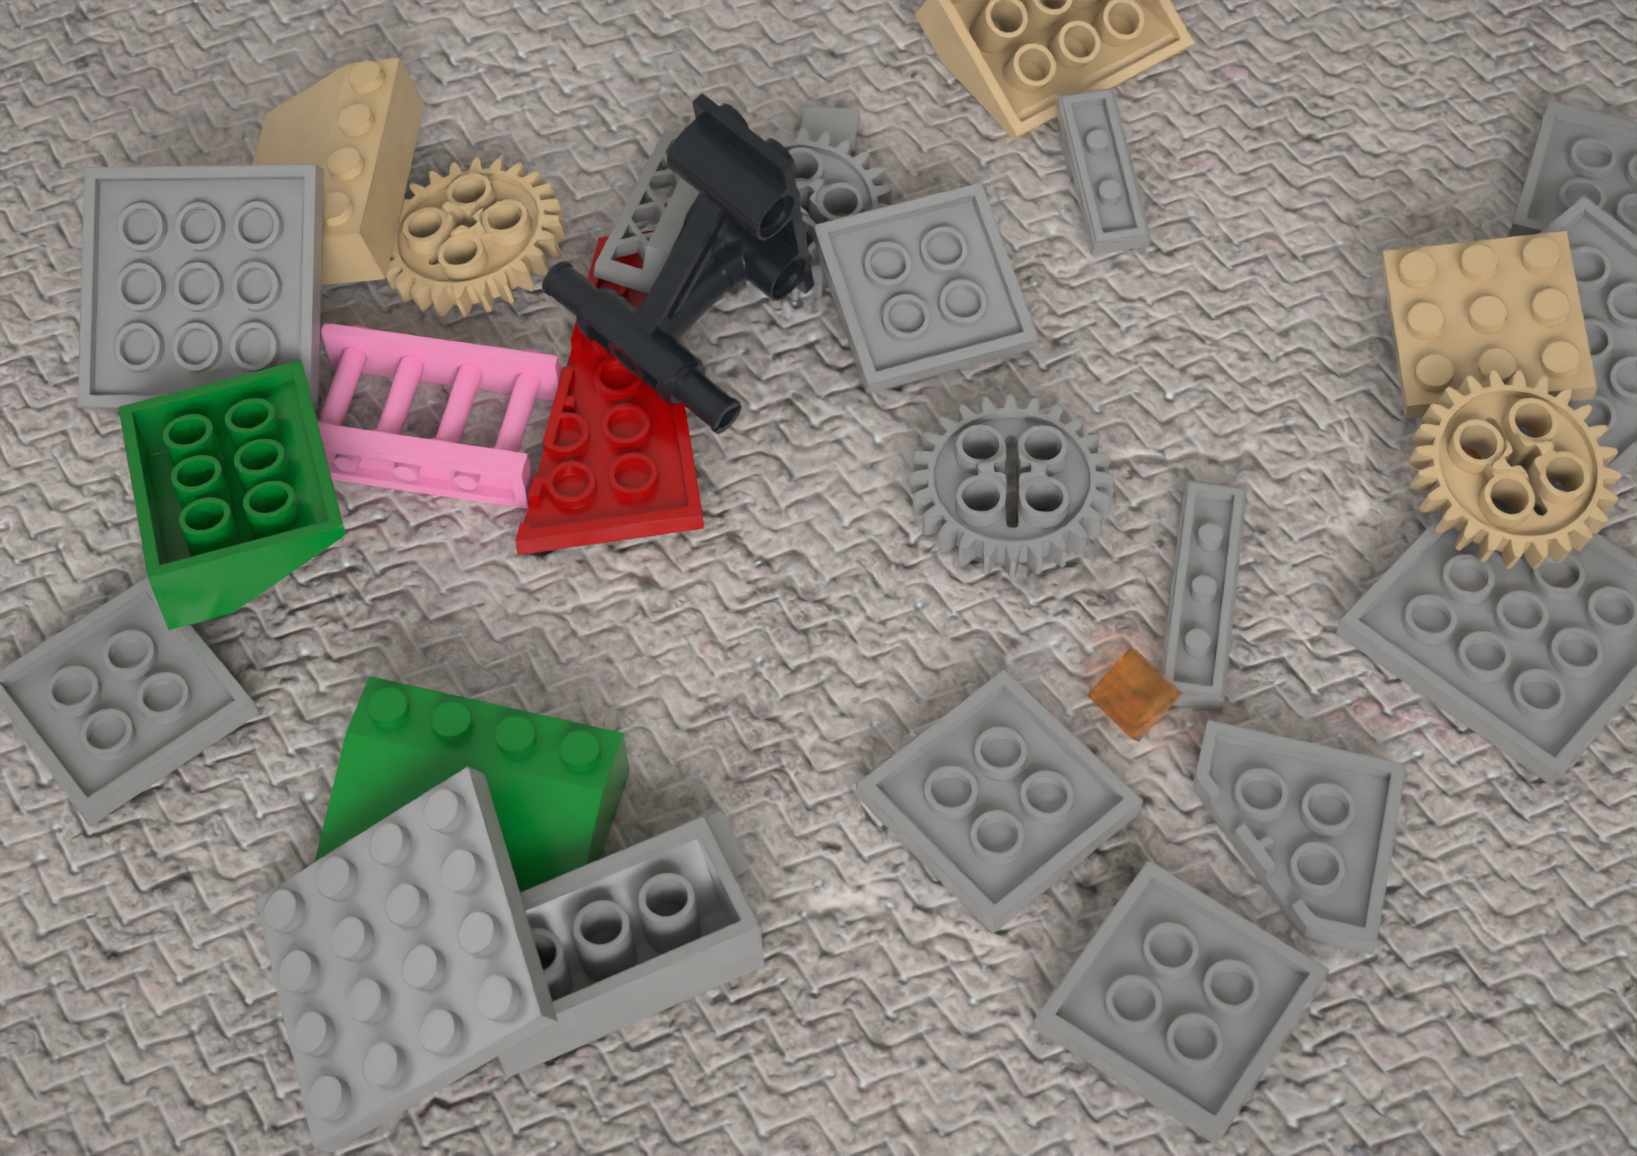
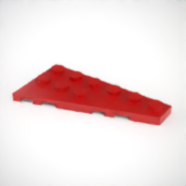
[515,230,704,555]

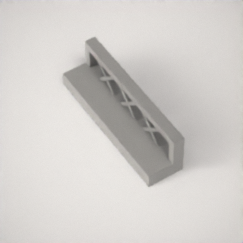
[593,129,701,294]

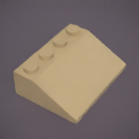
[915,0,1195,140]
[252,57,425,285]

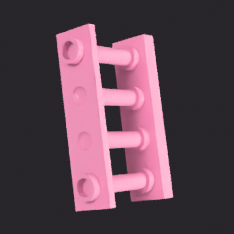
[317,323,561,509]

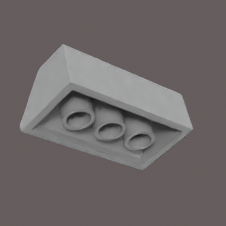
[497,816,765,1079]

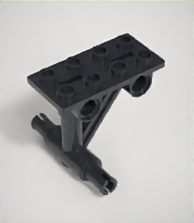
[542,93,814,434]

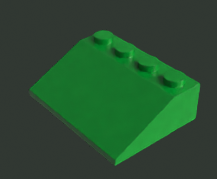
[118,360,346,631]
[315,676,630,892]

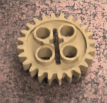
[386,158,566,317]
[1408,370,1621,569]

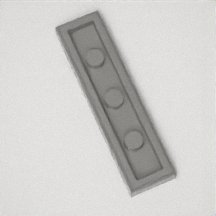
[1156,480,1248,713]

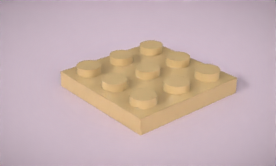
[1382,231,1597,418]

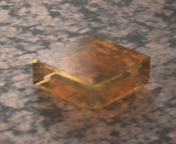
[1087,647,1183,742]

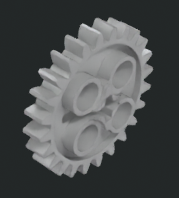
[746,128,892,301]
[910,395,1114,577]

